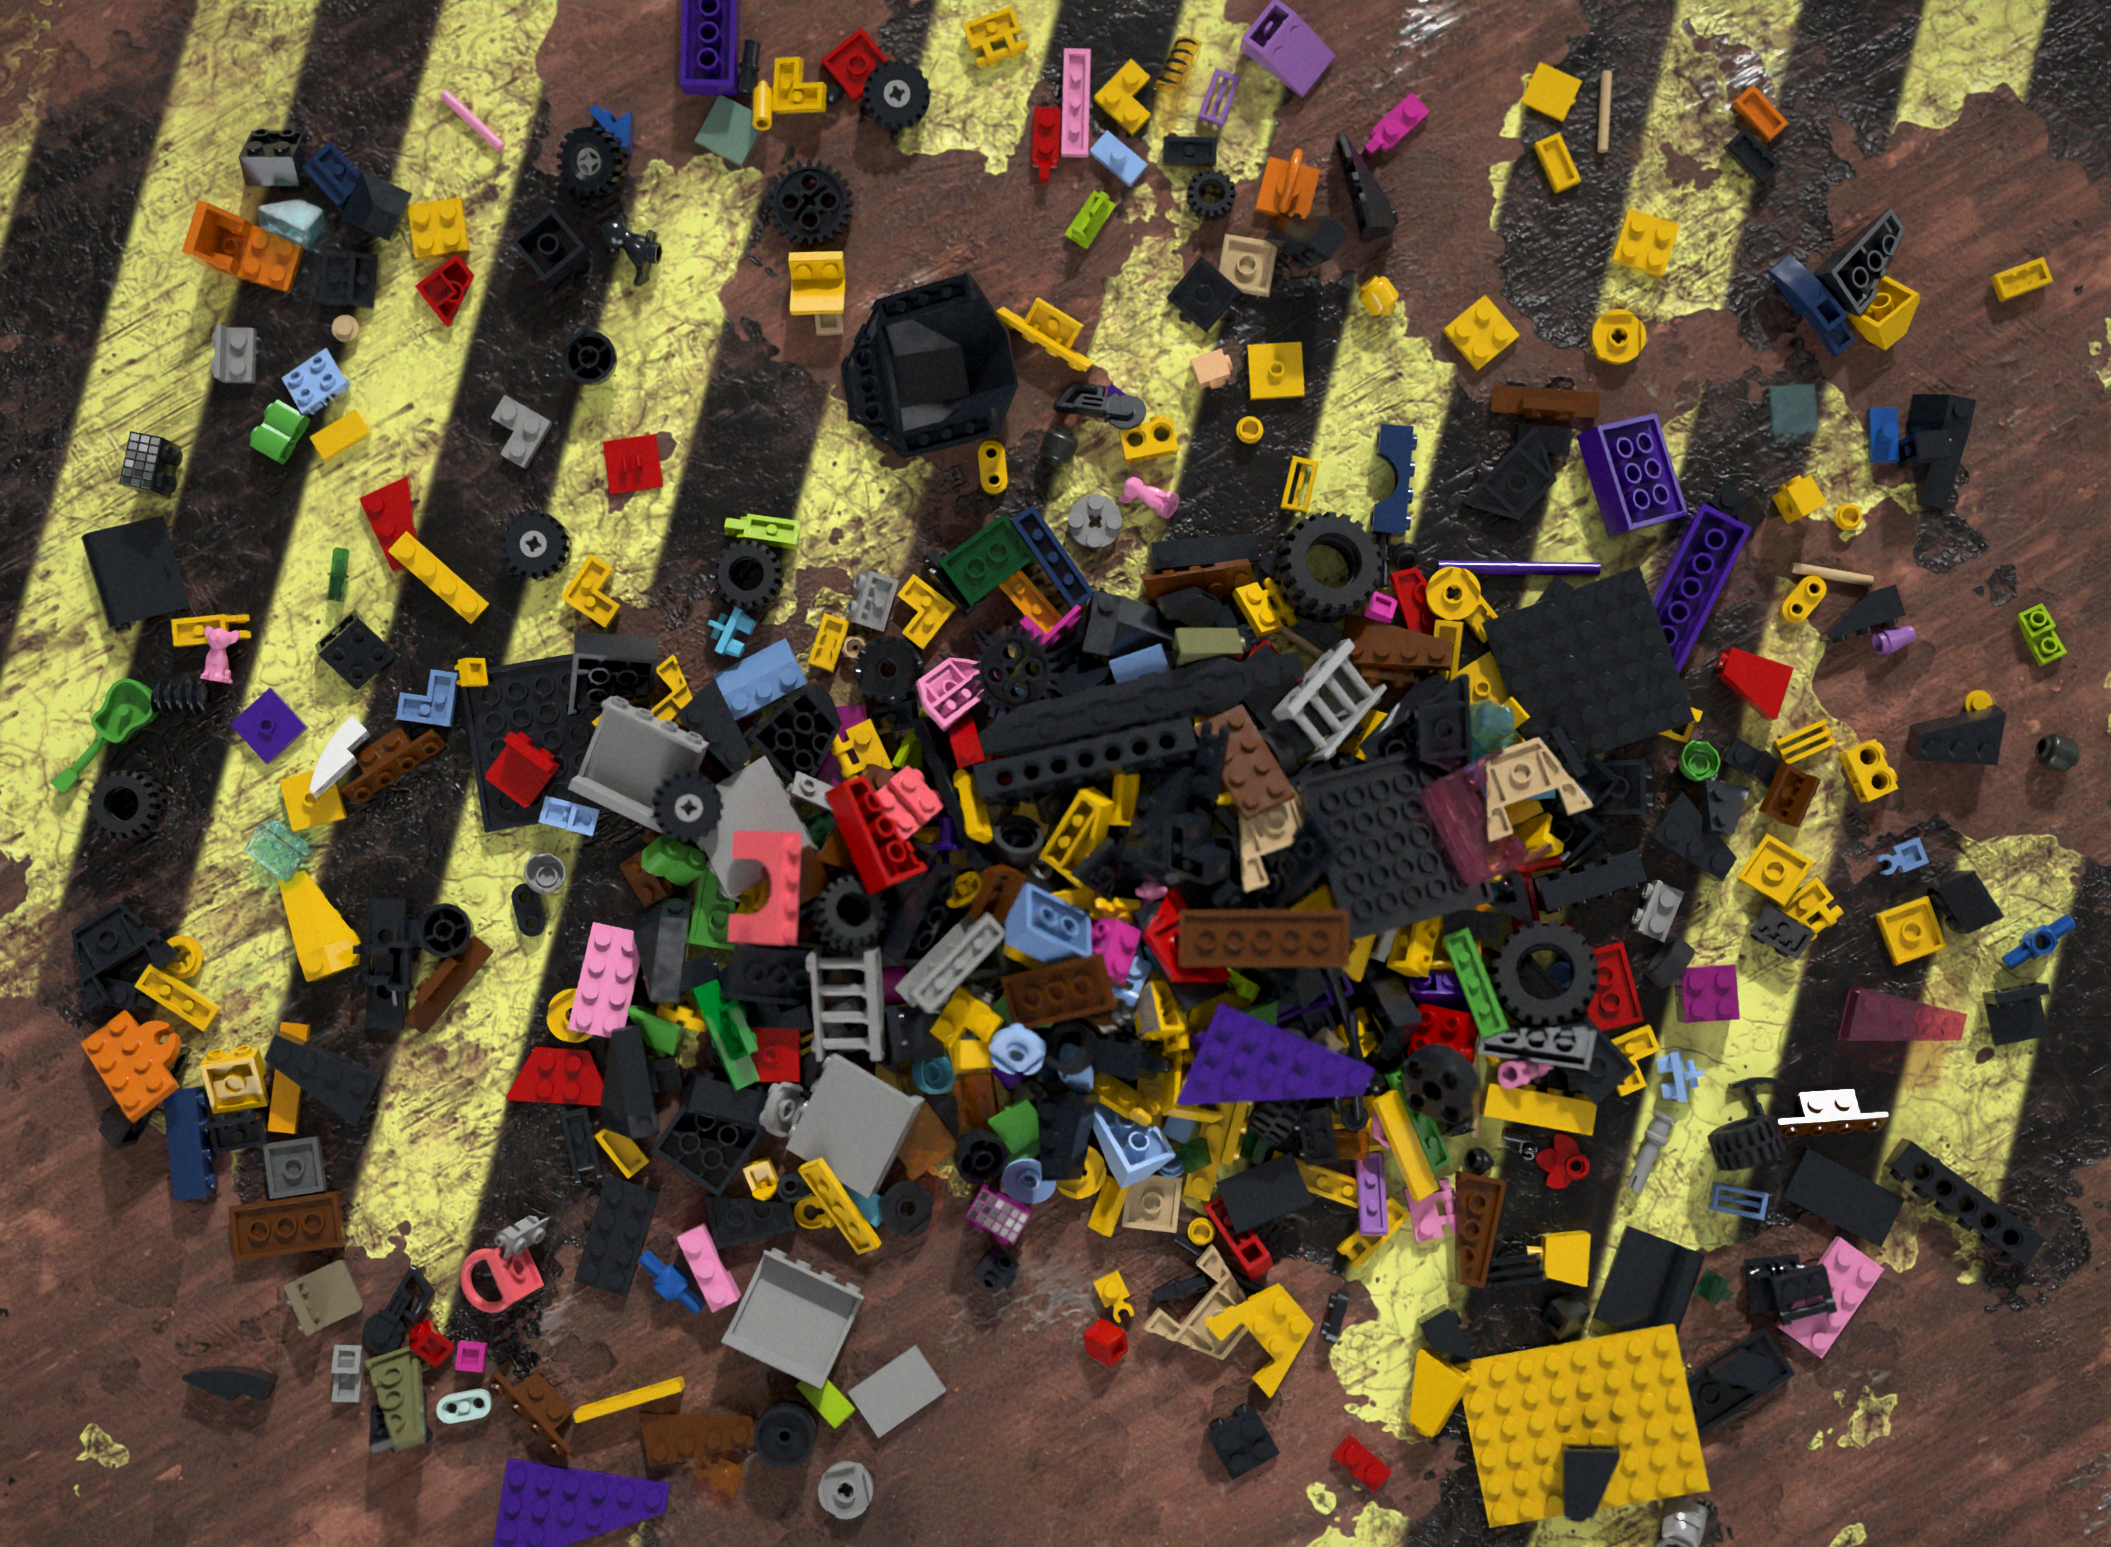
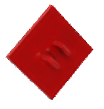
[603,434,664,495]

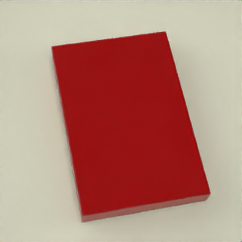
[1584,942,1644,1032]

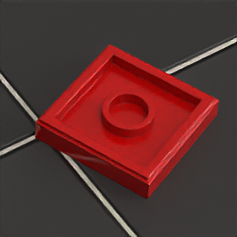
[820,27,888,104]

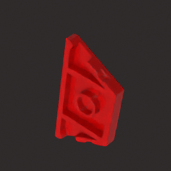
[1142,887,1232,982]
[506,1047,604,1106]

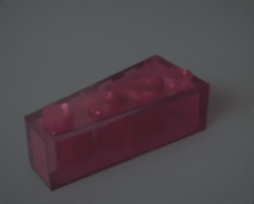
[1838,986,1967,1041]

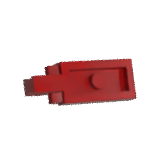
[1032,107,1061,183]

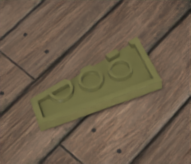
[364,1346,426,1451]

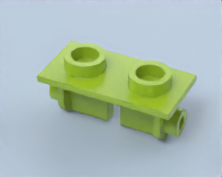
[1064,191,1116,249]

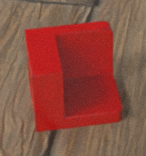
[1083,1318,1128,1367]

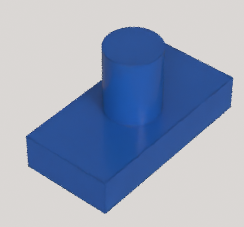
[1866,407,1899,463]

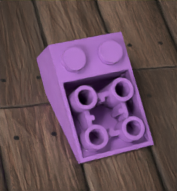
[1240,0,1336,98]

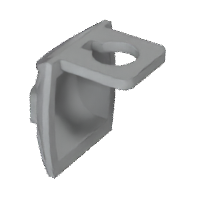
[1656,1496,1706,1547]

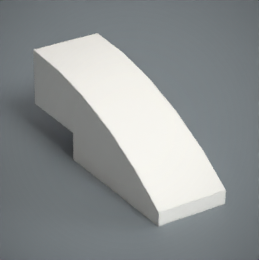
[309,715,370,799]

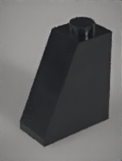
[636,954,719,1003]
[1562,1444,1621,1522]

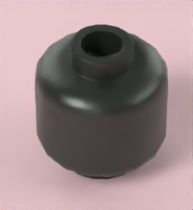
[1039,425,1079,468]
[2035,733,2080,772]

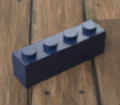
[1011,505,1094,610]
[163,1086,218,1201]

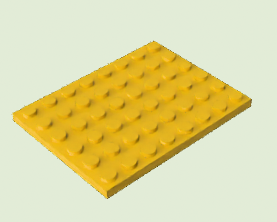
[1455,1324,1710,1528]

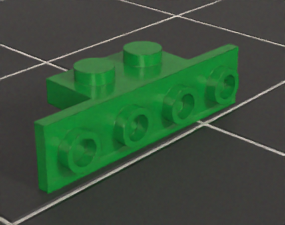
[691,979,760,1091]

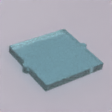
[1769,383,1818,435]

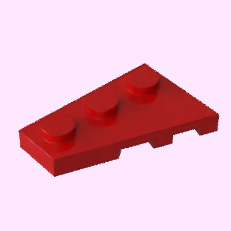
[359,476,417,572]
[1389,567,1465,638]

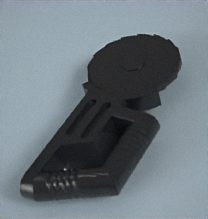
[1053,382,1146,430]
[362,1264,436,1354]

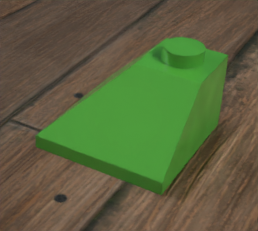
[627,1004,687,1058]

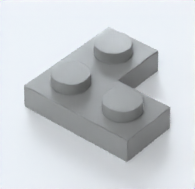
[491,395,553,469]

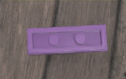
[1355,1152,1388,1236]

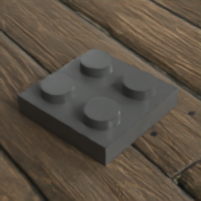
[263,1136,327,1199]

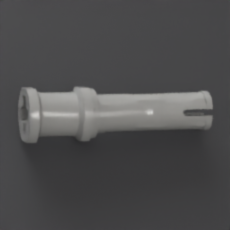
[1625,1110,1678,1193]

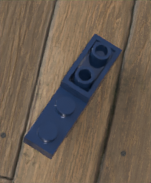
[1767,255,1857,357]

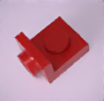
[409,1318,455,1368]

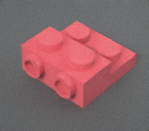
[876,765,945,841]

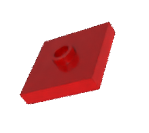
[749,1027,801,1082]

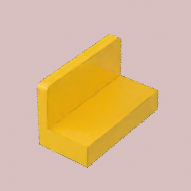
[1504,813,1564,864]

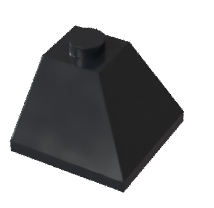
[341,170,413,243]

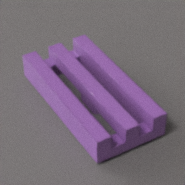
[1197,68,1241,129]

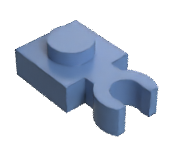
[1875,837,1929,875]

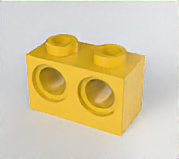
[1119,415,1179,464]
[1838,739,1899,803]

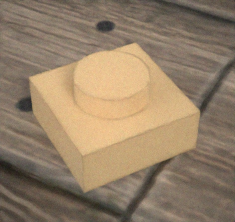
[815,314,844,336]

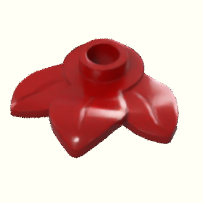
[1535,1133,1590,1189]

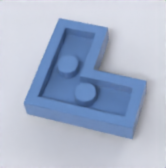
[396,669,460,727]

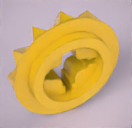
[163,935,205,979]

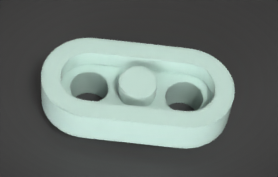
[436,1389,493,1424]

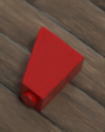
[1716,647,1794,721]
[948,712,986,770]

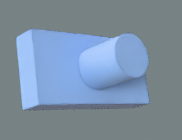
[1090,130,1148,187]

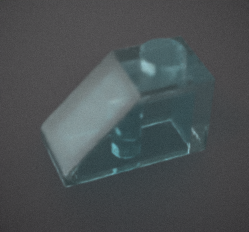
[258,199,324,249]

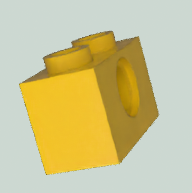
[1772,475,1827,524]

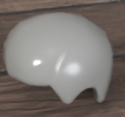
[524,853,566,894]

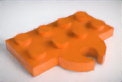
[80,1010,181,1122]

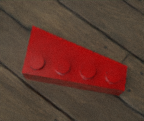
[825,775,928,895]

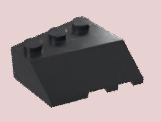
[568,632,658,715]
[748,678,843,784]
[1242,967,1328,1008]
[651,1105,766,1197]

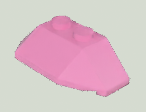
[916,658,1002,732]

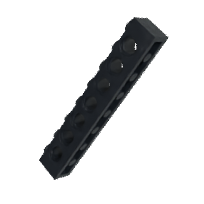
[973,717,1197,806]

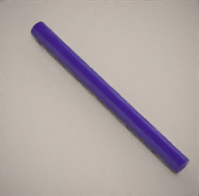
[1437,560,1601,576]

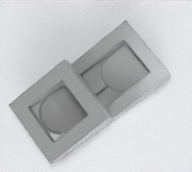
[331,1345,364,1403]

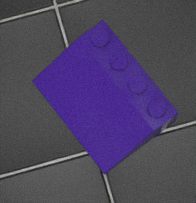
[1577,413,1689,538]

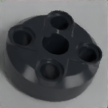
[1401,1043,1480,1124]

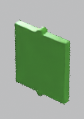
[988,1097,1039,1155]

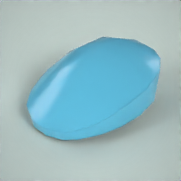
[912,1052,962,1095]

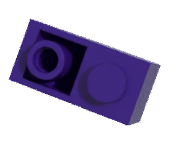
[1408,971,1465,1012]

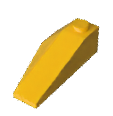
[278,870,361,982]

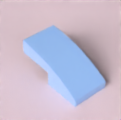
[538,796,599,836]

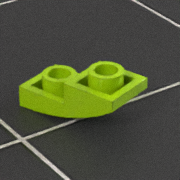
[2017,603,2067,667]
[796,1378,856,1429]

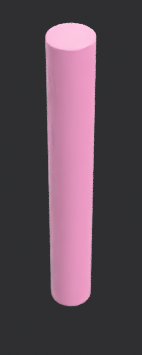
[440,90,505,152]

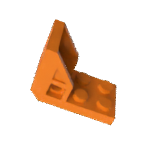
[182,200,306,293]

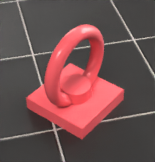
[460,1247,544,1313]

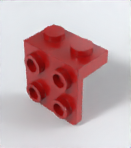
[485,731,560,807]
[1408,1003,1480,1065]

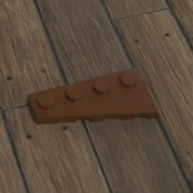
[1140,558,1255,610]
[1343,614,1453,671]
[814,763,895,876]
[1455,1170,1507,1288]
[639,1411,755,1467]

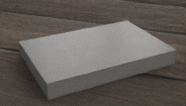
[848,1344,947,1438]

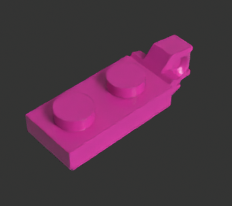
[1363,92,1430,158]

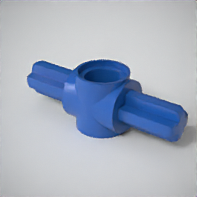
[2002,914,2075,970]
[638,1250,705,1315]

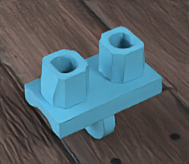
[708,607,756,658]

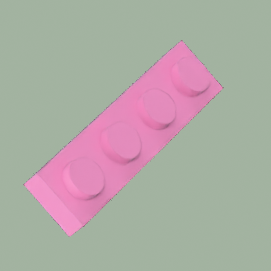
[1061,48,1091,158]

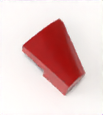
[415,254,475,328]

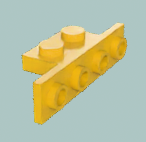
[996,298,1094,372]

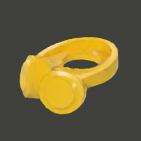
[794,1195,836,1229]

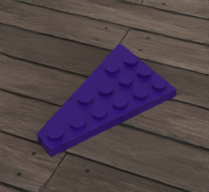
[1176,1002,1374,1105]
[493,1458,671,1547]

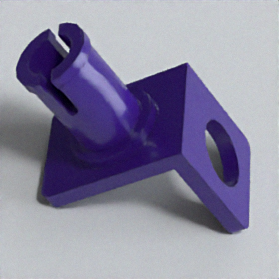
[929,816,964,873]

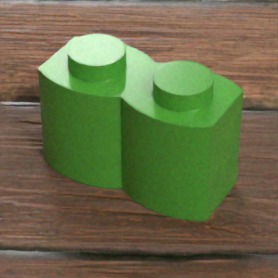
[250,399,310,465]
[641,835,706,886]

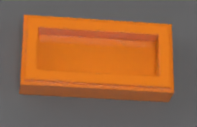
[1731,84,1789,144]

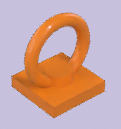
[1255,148,1320,219]

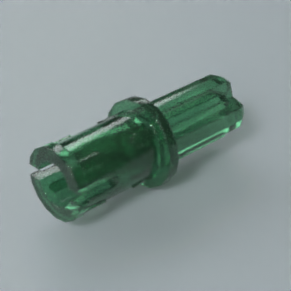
[326,547,350,602]

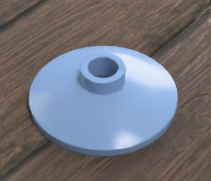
[1058,1043,1094,1095]
[1001,1159,1056,1204]

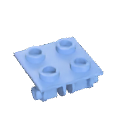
[282,348,351,416]

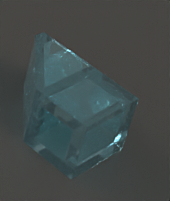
[1470,700,1514,736]

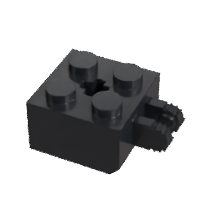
[1091,1034,1175,1080]

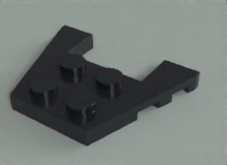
[71,902,182,1014]
[716,943,814,1030]

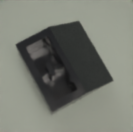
[239,128,306,186]

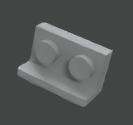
[211,324,257,383]
[845,570,899,632]
[1631,880,1684,942]

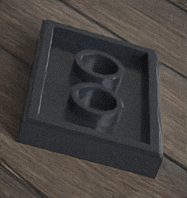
[1216,1152,1313,1235]

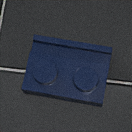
[302,141,360,208]

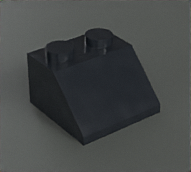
[1928,870,2005,934]

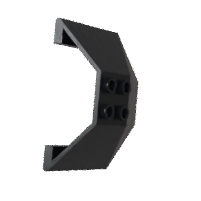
[841,272,1018,459]

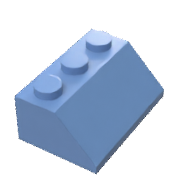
[714,638,808,723]
[1006,883,1092,965]

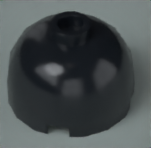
[562,330,618,386]
[417,903,474,959]
[952,1128,1009,1185]

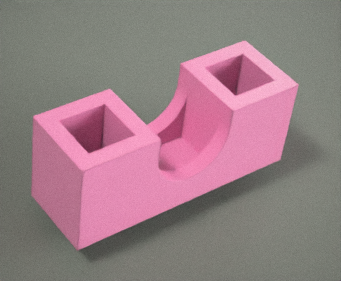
[677,1222,741,1313]

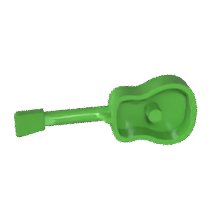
[51,678,159,793]

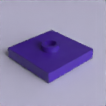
[230,688,309,764]

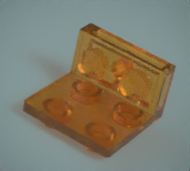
[897,1102,957,1181]

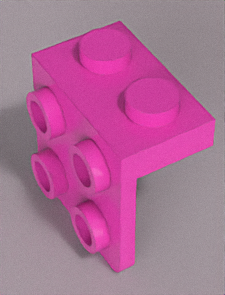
[1019,604,1081,649]
[1091,919,1141,983]

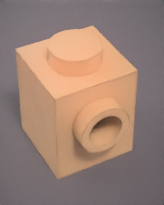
[1190,348,1233,390]

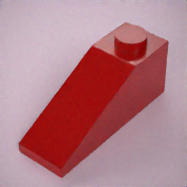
[1203,1195,1274,1281]

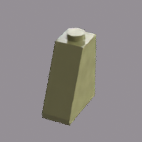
[1171,628,1246,669]

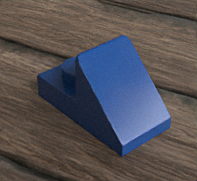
[589,104,635,158]

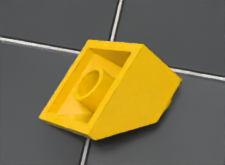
[1845,276,1921,351]

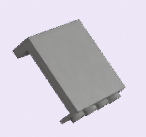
[568,696,709,835]
[688,756,820,902]
[786,1050,925,1199]
[721,1248,864,1389]

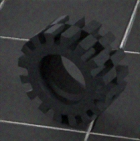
[1187,168,1236,221]

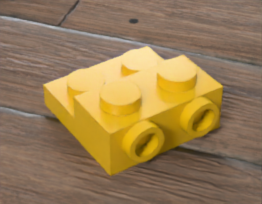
[199,1045,269,1114]

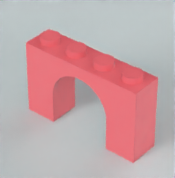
[728,830,802,945]

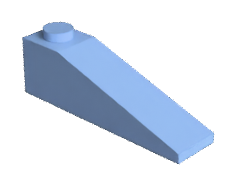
[1092,1102,1175,1189]

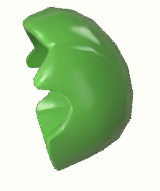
[1678,740,1721,782]

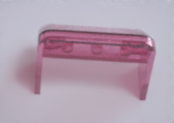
[1422,748,1553,885]

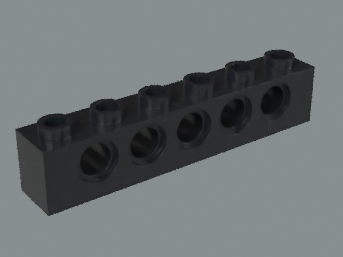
[1884,1138,2046,1266]

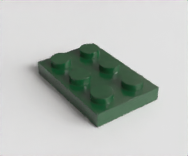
[938,514,1036,606]

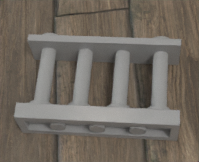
[1272,638,1387,762]
[894,911,1006,1013]
[806,946,887,1061]

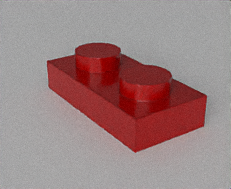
[1332,1433,1392,1493]

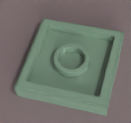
[694,94,762,168]

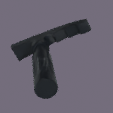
[1728,1077,1782,1116]

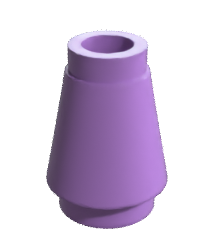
[1872,625,1916,655]

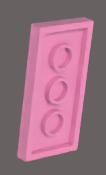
[568,922,640,1038]
[1775,1236,1884,1358]

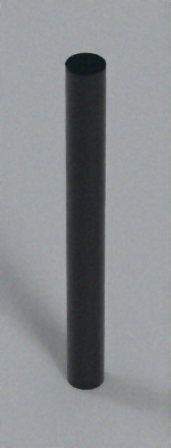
[1346,1011,1364,1119]
[1172,1232,1265,1294]

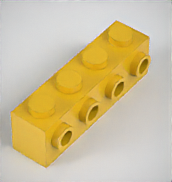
[1387,916,1441,977]
[1480,1078,1597,1136]

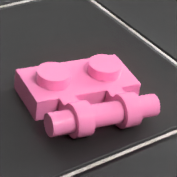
[1403,1178,1455,1243]

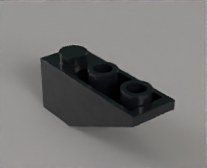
[1819,584,1906,644]

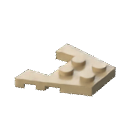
[1485,737,1593,842]
[1239,787,1306,893]
[1143,1244,1248,1360]

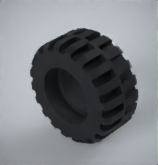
[1273,511,1383,621]
[1492,920,1599,1025]

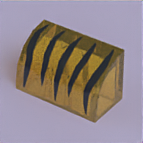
[1153,36,1202,99]

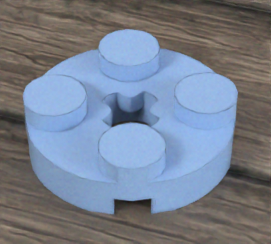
[990,1024,1046,1075]

